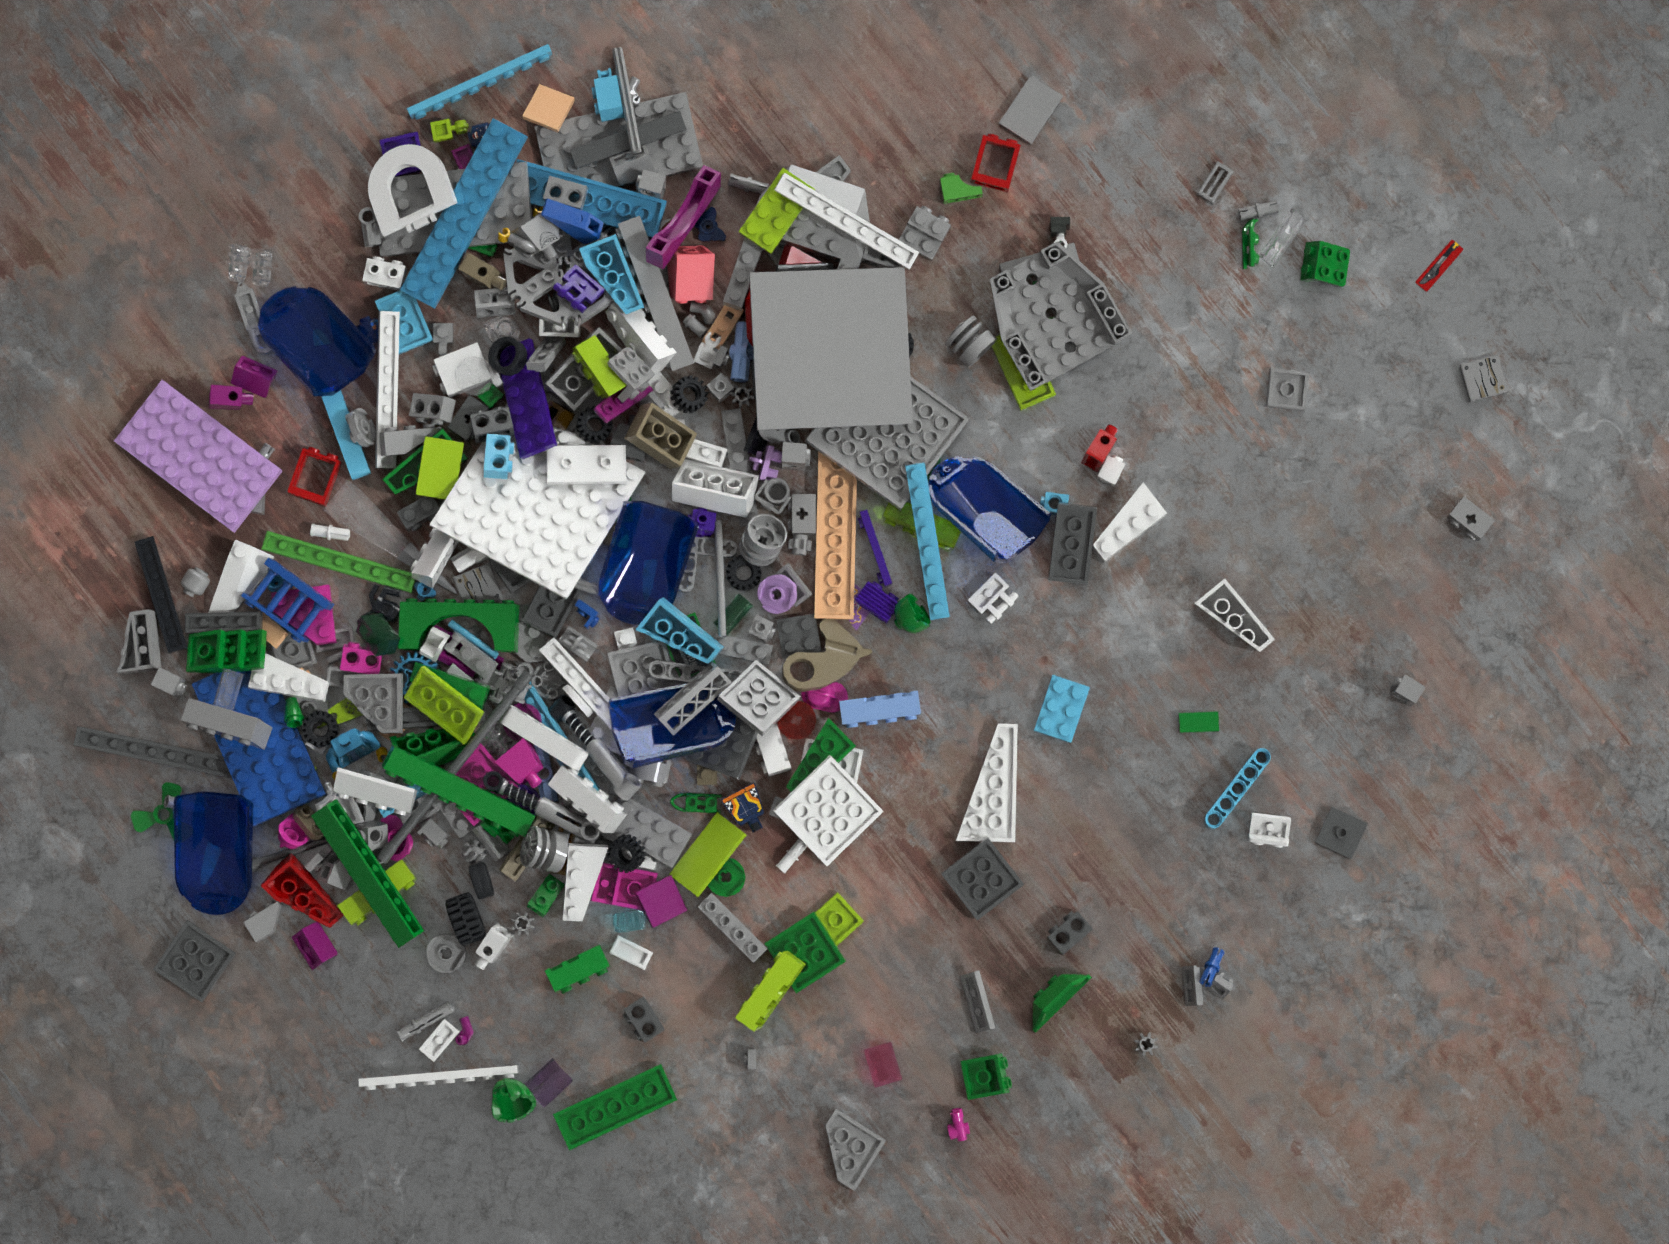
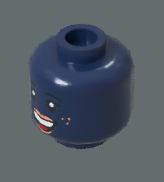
[468,122,490,148]

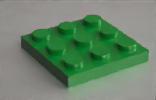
[764,911,846,994]

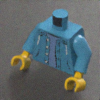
[326,728,388,781]

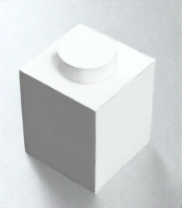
[1097,455,1125,487]

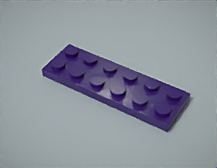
[499,338,557,460]

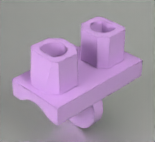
[749,445,782,481]

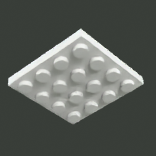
[773,755,884,866]

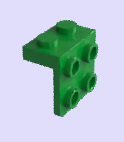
[1300,241,1350,287]

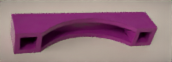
[645,165,721,269]

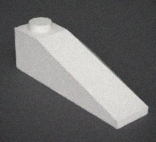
[208,540,274,613]

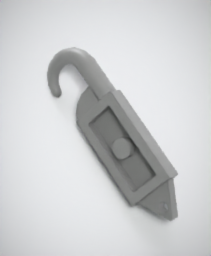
[234,280,275,353]

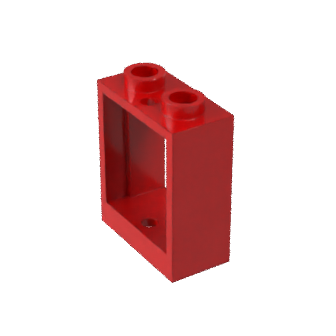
[971,134,1021,193]
[287,447,342,507]

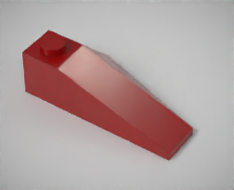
[261,853,344,928]

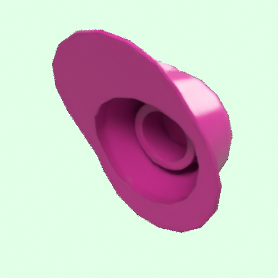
[801,679,848,713]
[278,813,317,849]
[380,814,413,861]

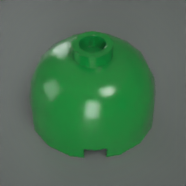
[894,593,931,634]

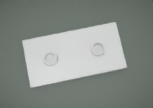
[547,445,626,485]

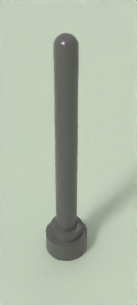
[245,837,328,873]

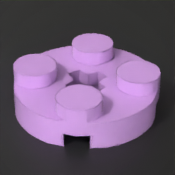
[757,574,797,614]

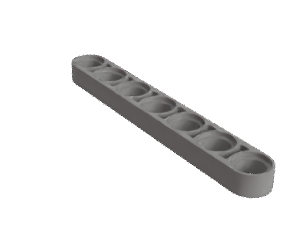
[648,660,780,687]

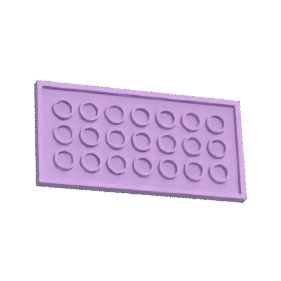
[114,380,282,533]

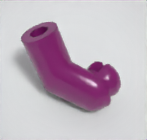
[455,1016,474,1045]

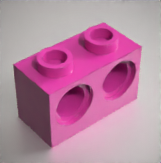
[340,642,383,674]

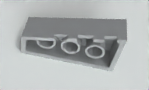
[181,698,272,750]

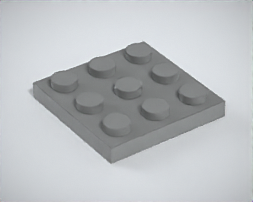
[607,641,678,711]
[717,660,801,736]

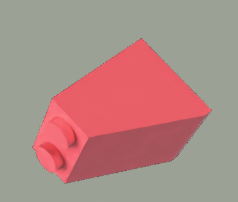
[667,245,715,304]

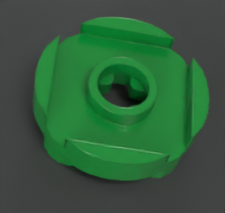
[708,858,746,897]

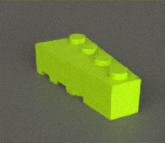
[735,950,806,1032]

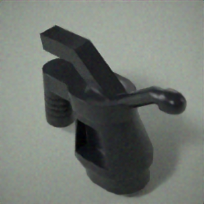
[357,584,401,625]

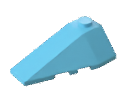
[579,234,644,315]

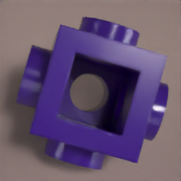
[685,508,716,538]

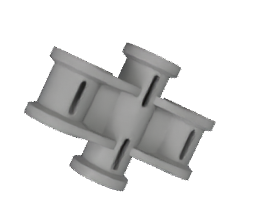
[474,662,532,704]

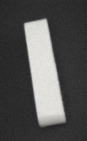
[499,705,589,771]

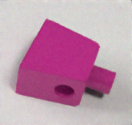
[495,738,543,788]

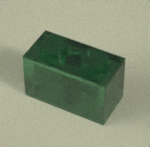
[356,613,400,657]

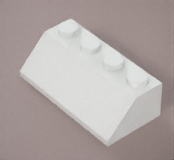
[672,459,759,518]
[410,528,459,589]
[333,767,417,816]

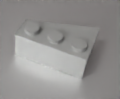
[117,609,161,674]

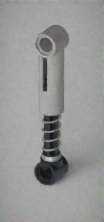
[548,694,641,801]
[483,771,600,842]

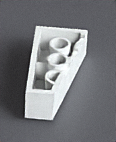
[606,302,677,373]
[1092,483,1167,563]
[755,723,792,777]

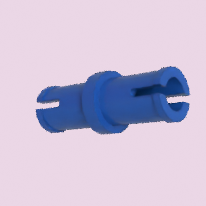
[1199,947,1225,987]

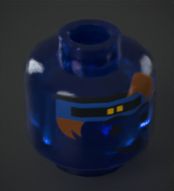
[355,316,378,346]

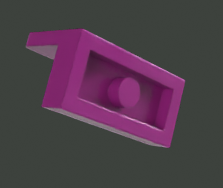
[231,355,278,398]
[292,921,338,970]

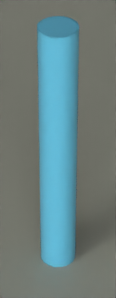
[448,620,499,659]

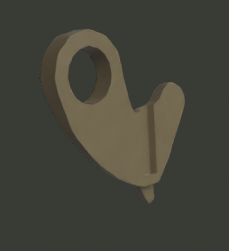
[782,619,872,692]

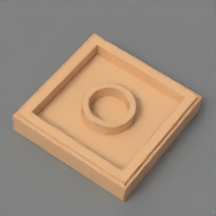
[523,84,575,132]

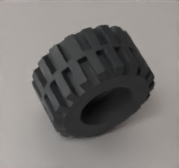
[445,892,486,946]

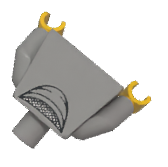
[498,206,560,260]

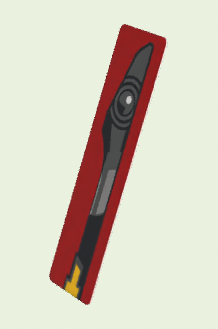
[1416,240,1464,292]

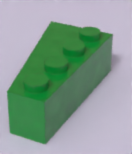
[382,429,468,495]
[389,728,475,766]

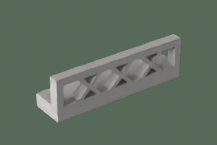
[654,661,732,735]

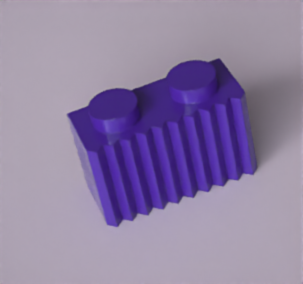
[854,581,899,624]

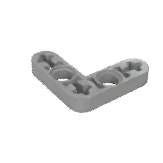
[677,536,738,593]

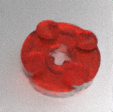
[777,701,816,740]

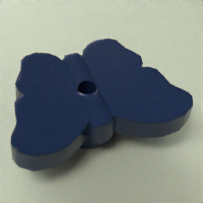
[694,207,726,242]

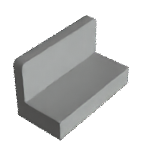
[609,144,656,185]

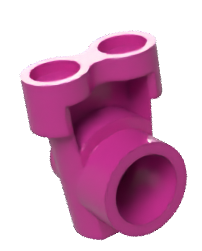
[948,1107,970,1141]

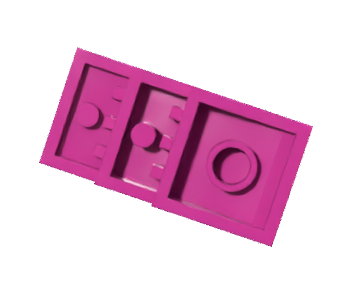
[590,863,658,911]

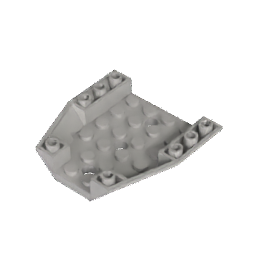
[990,241,1132,391]

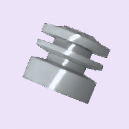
[945,315,997,368]
[739,514,787,566]
[520,826,568,873]

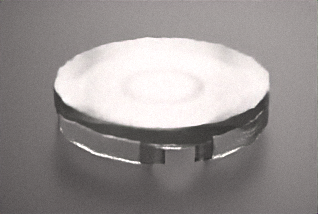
[455,356,494,396]

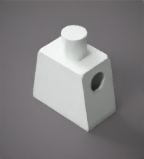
[474,923,514,970]

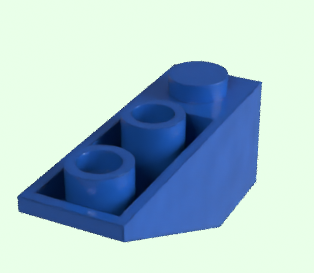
[541,198,604,245]

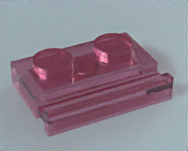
[864,1042,902,1088]

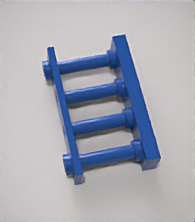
[241,557,335,643]

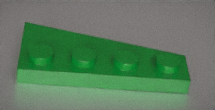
[786,718,856,792]

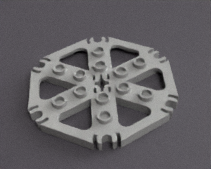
[503,224,620,327]

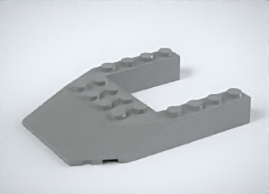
[723,165,870,311]

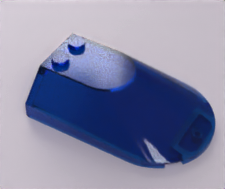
[258,286,376,396]
[928,456,1051,564]
[598,501,699,625]
[608,683,736,768]
[174,791,253,915]

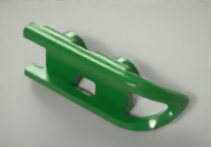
[1242,219,1259,269]
[670,793,722,813]

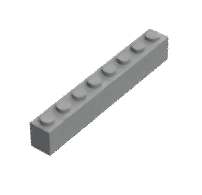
[616,216,694,371]

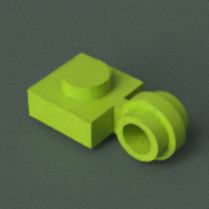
[430,119,469,143]

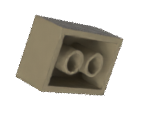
[625,403,697,469]

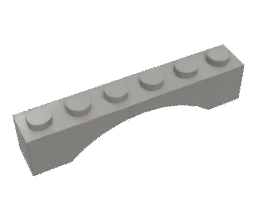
[317,769,390,890]

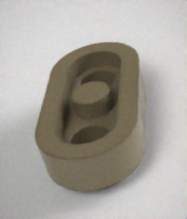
[293,805,324,840]

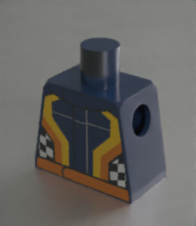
[721,783,765,833]

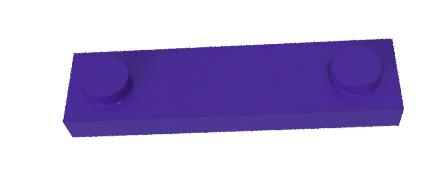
[857,509,892,588]

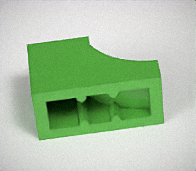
[940,173,983,204]

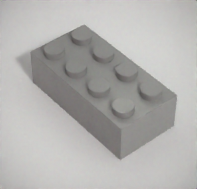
[543,327,622,412]
[611,798,692,869]

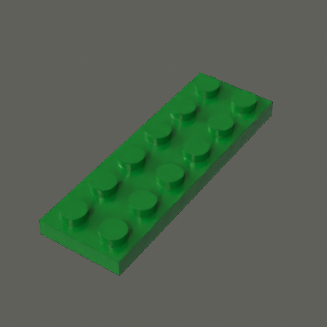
[553,1064,678,1151]

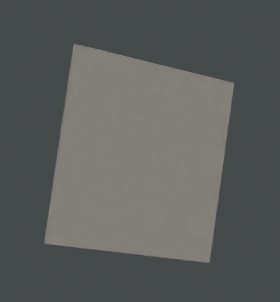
[749,267,913,430]

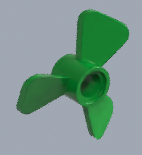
[131,782,193,843]

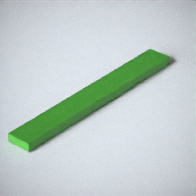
[261,531,416,593]

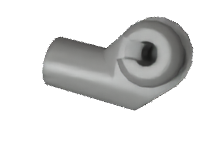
[629,76,641,105]
[690,302,715,325]

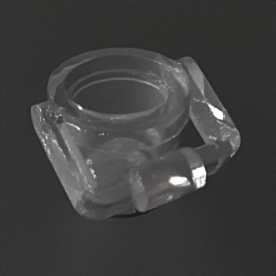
[484,316,520,348]

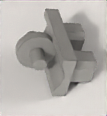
[558,626,598,662]

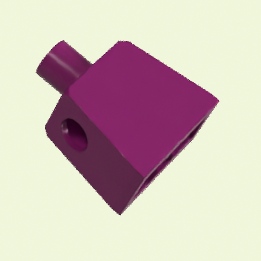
[209,384,253,410]

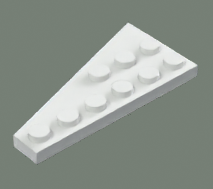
[956,724,1018,843]

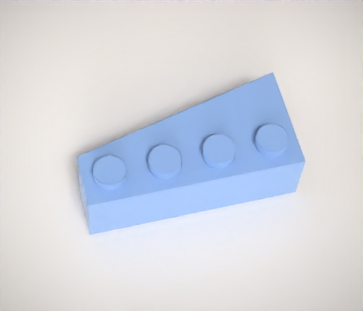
[839,691,921,728]

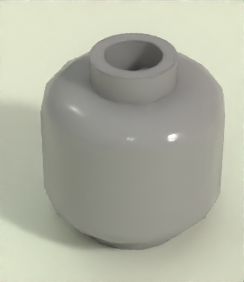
[181,567,210,597]

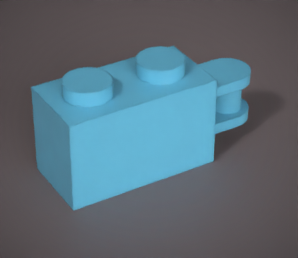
[591,68,625,122]

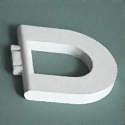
[368,144,457,237]

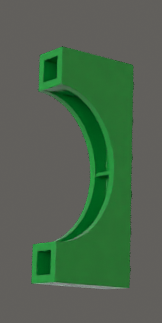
[398,598,520,653]

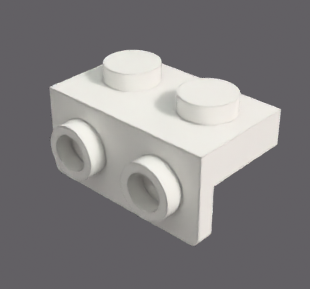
[1249,813,1291,848]

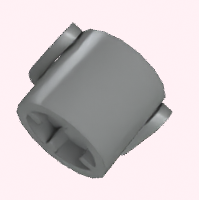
[755,478,792,514]

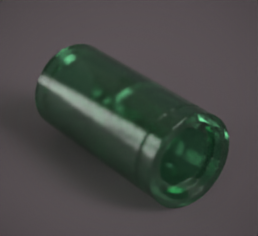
[713,594,753,636]

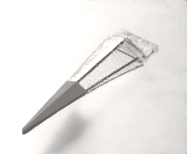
[323,480,457,594]

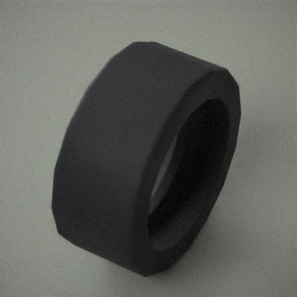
[488,337,528,376]

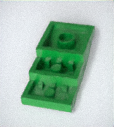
[186,629,267,673]

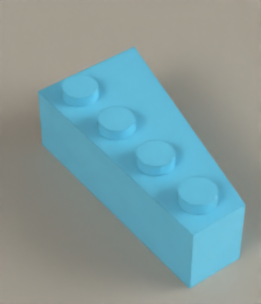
[635,597,724,664]

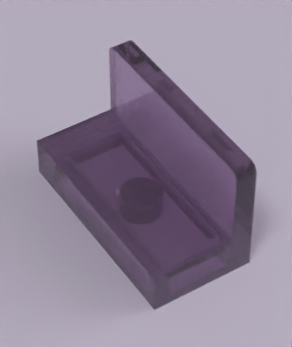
[524,1058,573,1107]

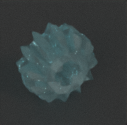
[612,910,646,933]

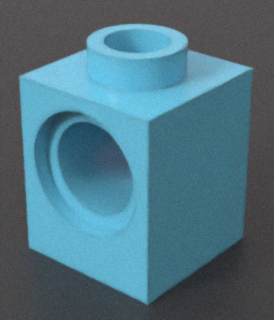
[1040,492,1069,515]

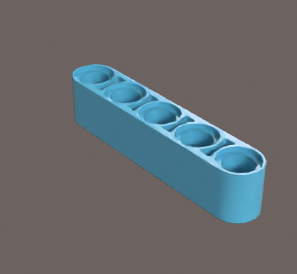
[320,385,371,480]
[1204,748,1271,829]

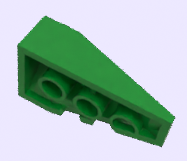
[409,662,491,724]

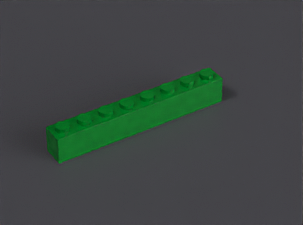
[382,744,535,837]
[311,799,424,948]

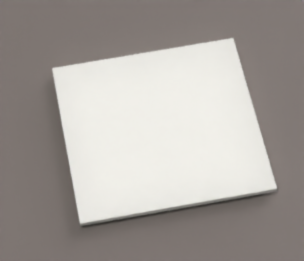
[430,404,645,599]

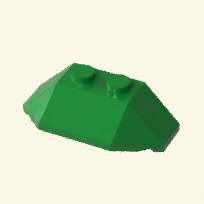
[1032,974,1092,1033]

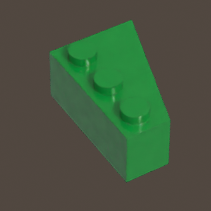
[545,945,611,994]

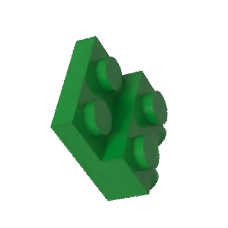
[960,1053,1012,1100]

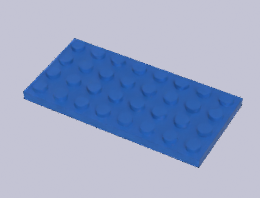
[192,670,326,826]

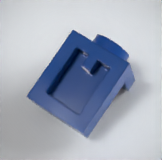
[575,599,600,629]

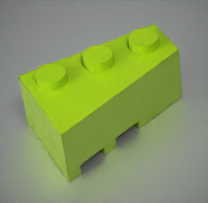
[572,335,627,399]

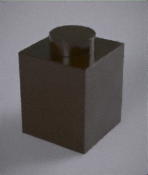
[548,400,575,431]

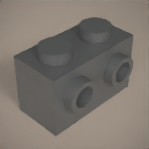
[397,496,440,532]

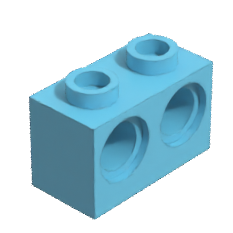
[484,434,514,479]

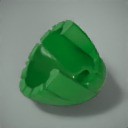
[491,1078,536,1123]

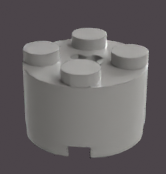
[629,752,672,787]

